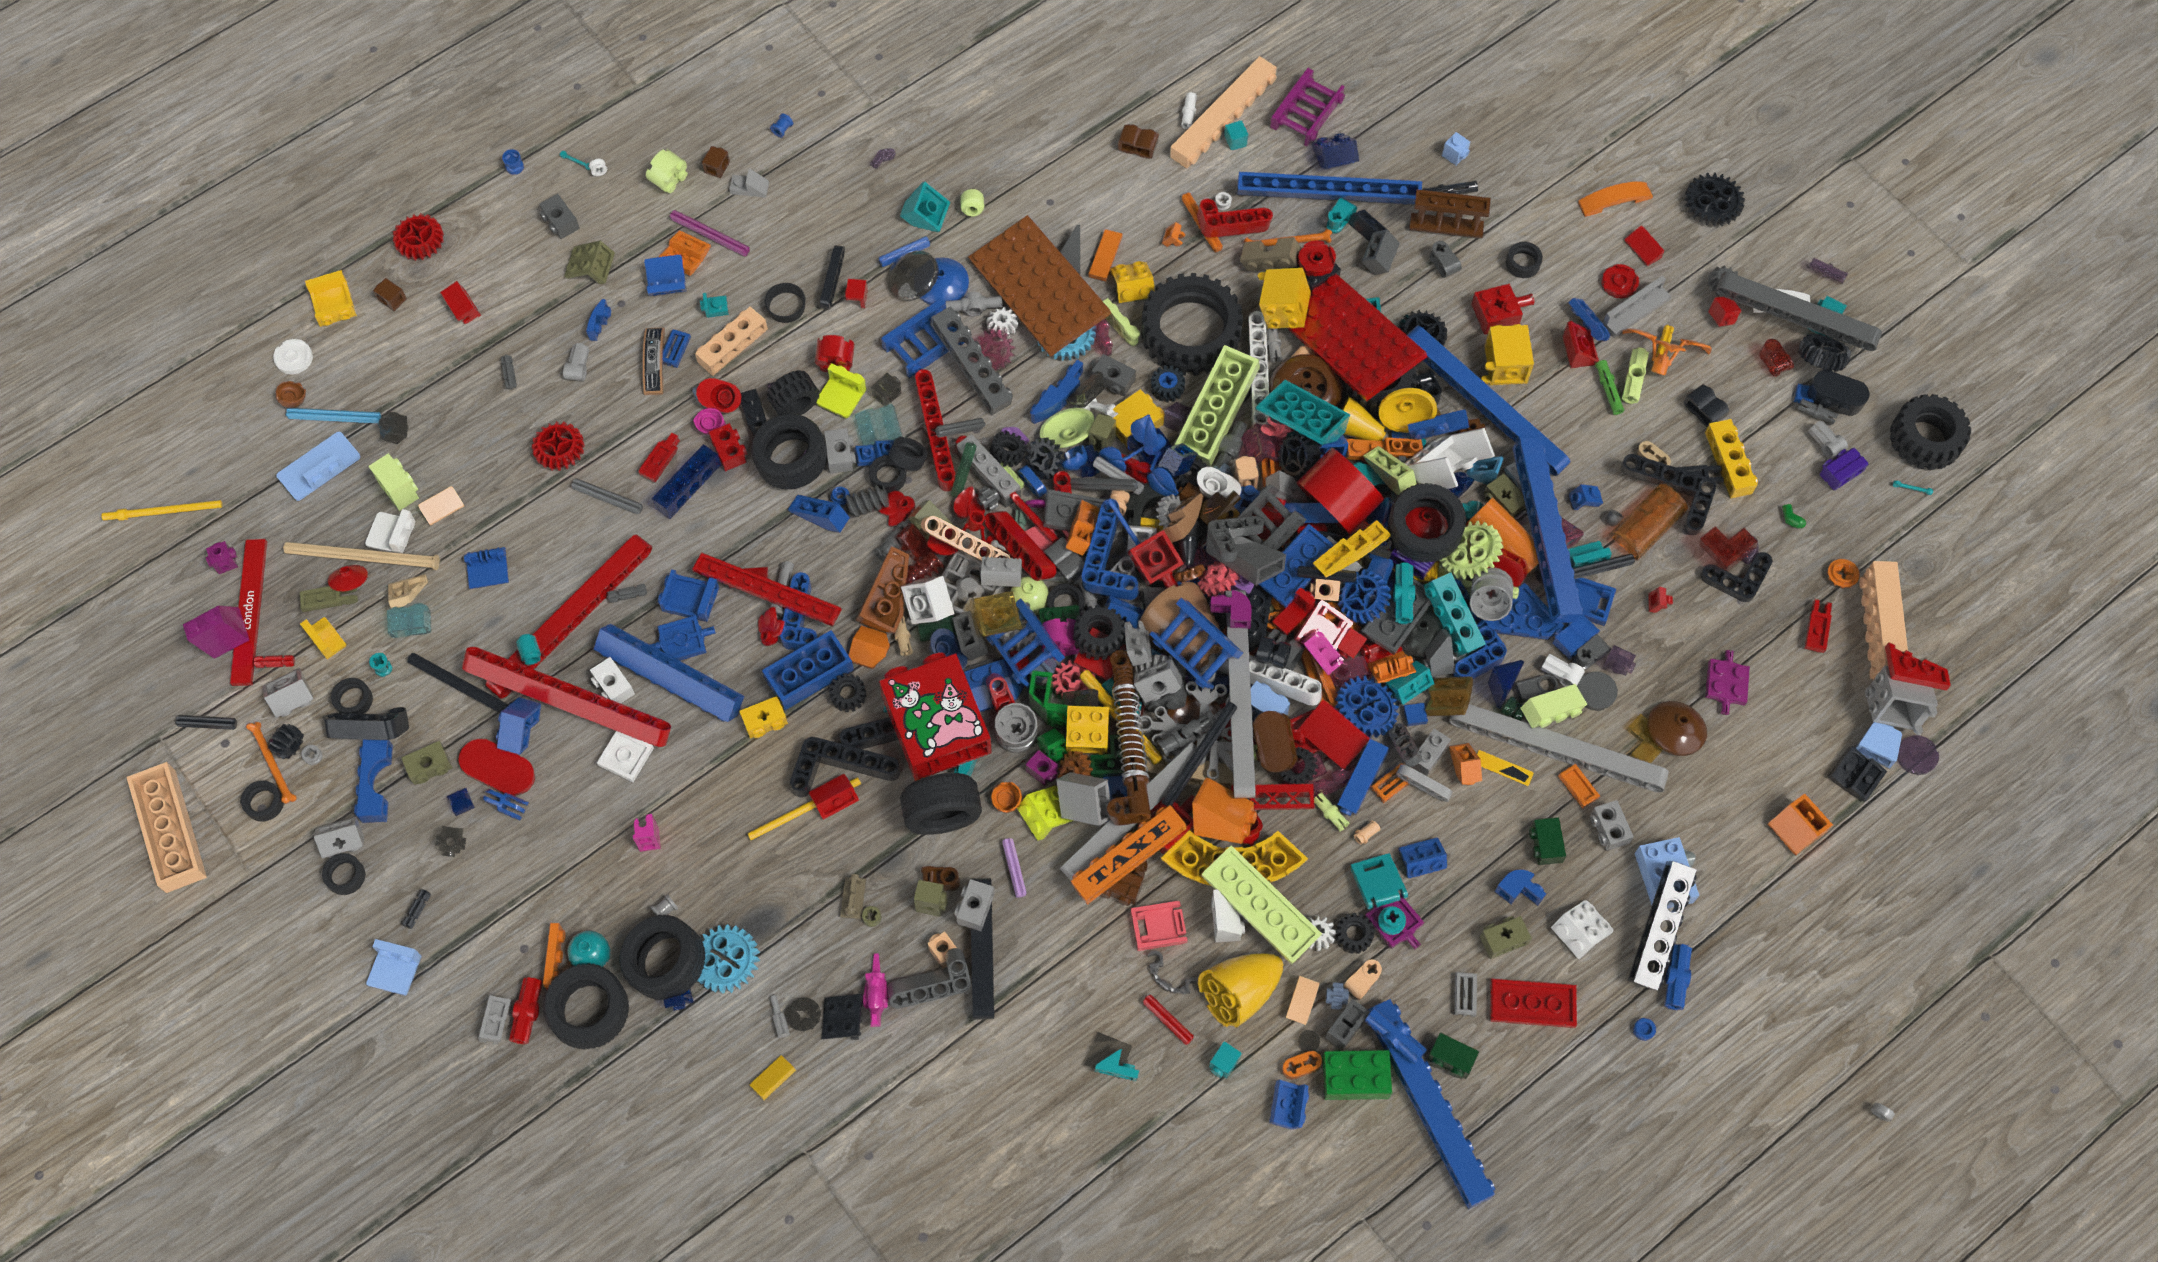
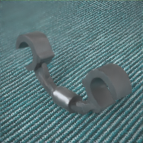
[1148,950,1198,995]

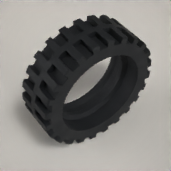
[1141,273,1243,376]

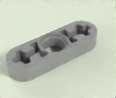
[1396,765,1453,802]

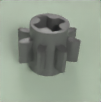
[976,486,1000,511]

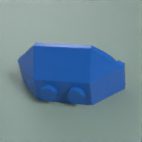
[964,659,1029,712]

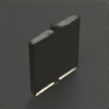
[1085,1032,1132,1079]

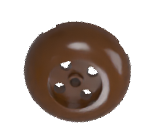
[1269,354,1344,408]

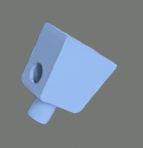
[1855,722,1902,769]

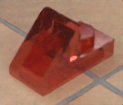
[897,523,935,566]

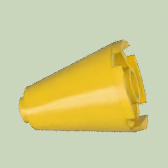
[1341,397,1386,441]

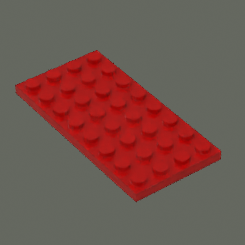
[1287,274,1427,401]

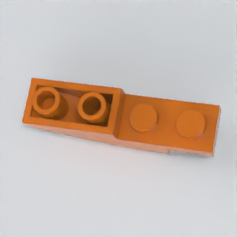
[1346,437,1423,464]

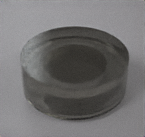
[1298,1030,1320,1052]

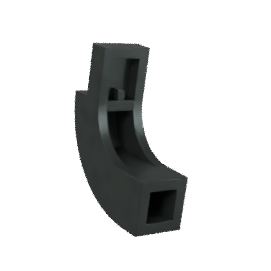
[1126,480,1177,526]

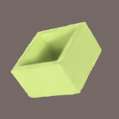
[369,453,419,511]

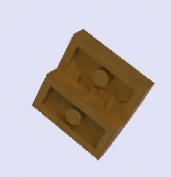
[1425,677,1473,716]

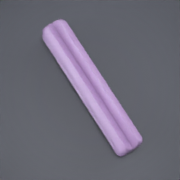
[1002,838,1026,898]

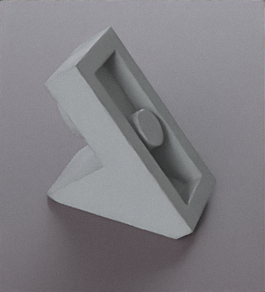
[729,169,769,198]

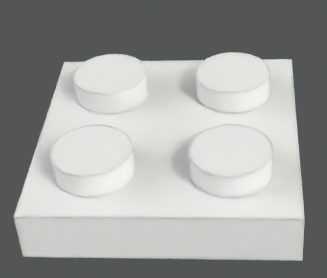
[597,731,654,782]

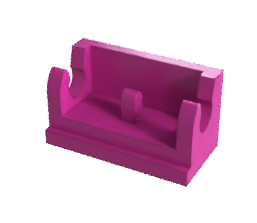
[1301,628,1343,675]
[633,814,661,852]

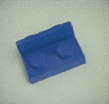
[1399,837,1447,878]

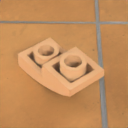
[1285,975,1320,1025]

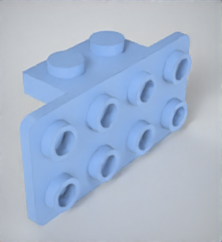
[276,432,361,501]

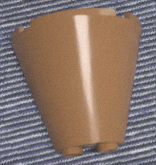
[1140,582,1223,671]

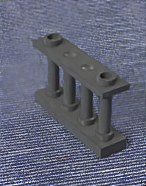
[1234,484,1307,550]

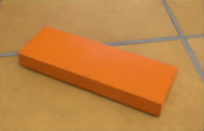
[1089,229,1123,282]

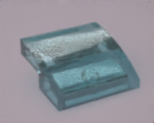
[855,404,903,446]

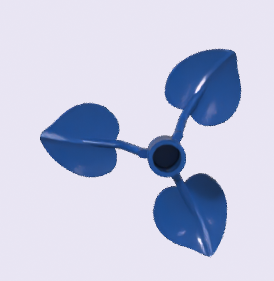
[1099,414,1179,496]

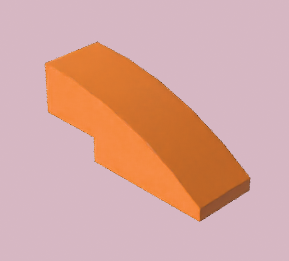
[1065,500,1099,556]

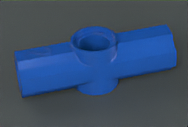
[1664,944,1692,1010]
[1365,1006,1427,1064]

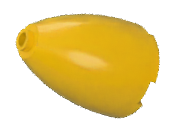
[1198,953,1284,1028]

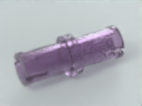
[1808,257,1848,284]

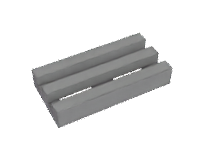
[1454,972,1477,1017]

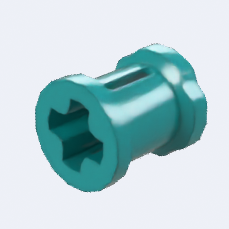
[369,653,393,677]

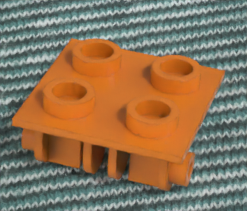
[1366,651,1416,683]

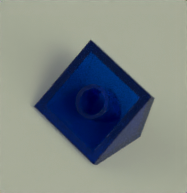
[1488,660,1524,709]

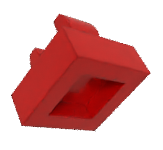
[1648,586,1673,613]

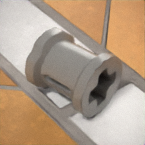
[650,894,678,916]

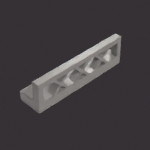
[1603,276,1671,338]

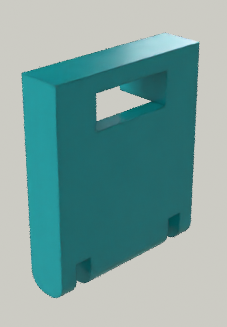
[1350,853,1408,909]

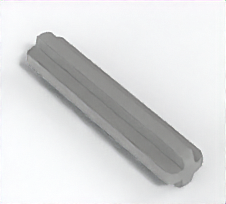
[1093,457,1144,495]

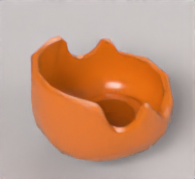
[991,782,1022,813]

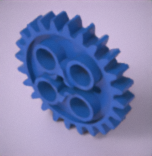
[1335,676,1399,738]

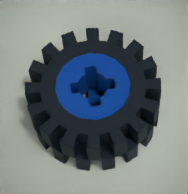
[1151,365,1185,403]

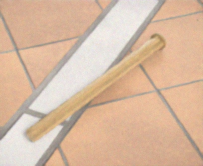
[283,542,440,570]

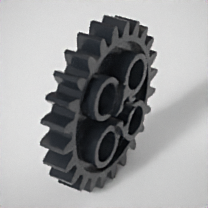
[1684,172,1745,227]

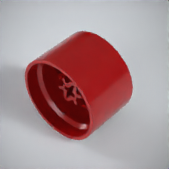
[1296,447,1384,535]

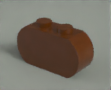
[1253,711,1298,772]

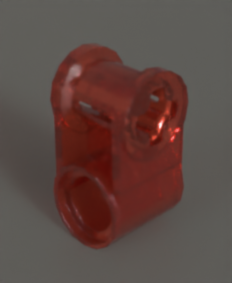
[1759,339,1794,377]

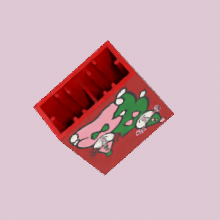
[879,653,992,781]

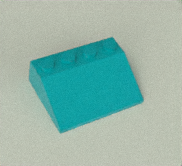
[1256,380,1351,445]

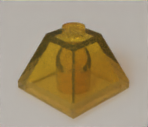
[972,591,1022,637]

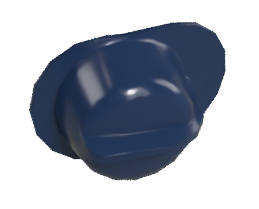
[929,628,968,670]

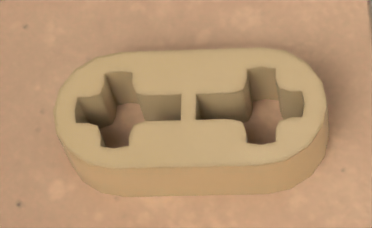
[1637,441,1671,465]

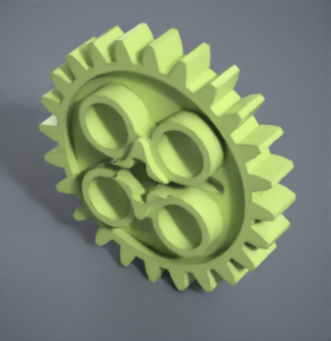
[1440,521,1504,580]

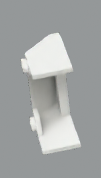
[1404,428,1495,489]

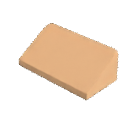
[418,486,464,526]

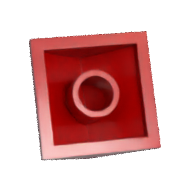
[1562,321,1599,368]

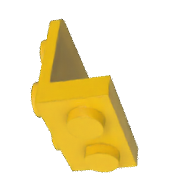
[1111,261,1155,303]

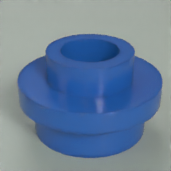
[831,486,850,505]

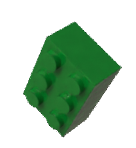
[1322,1050,1392,1100]

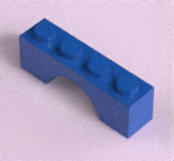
[354,739,393,823]

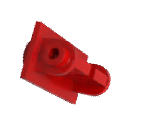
[1360,642,1403,664]

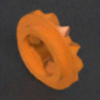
[1827,559,1860,589]

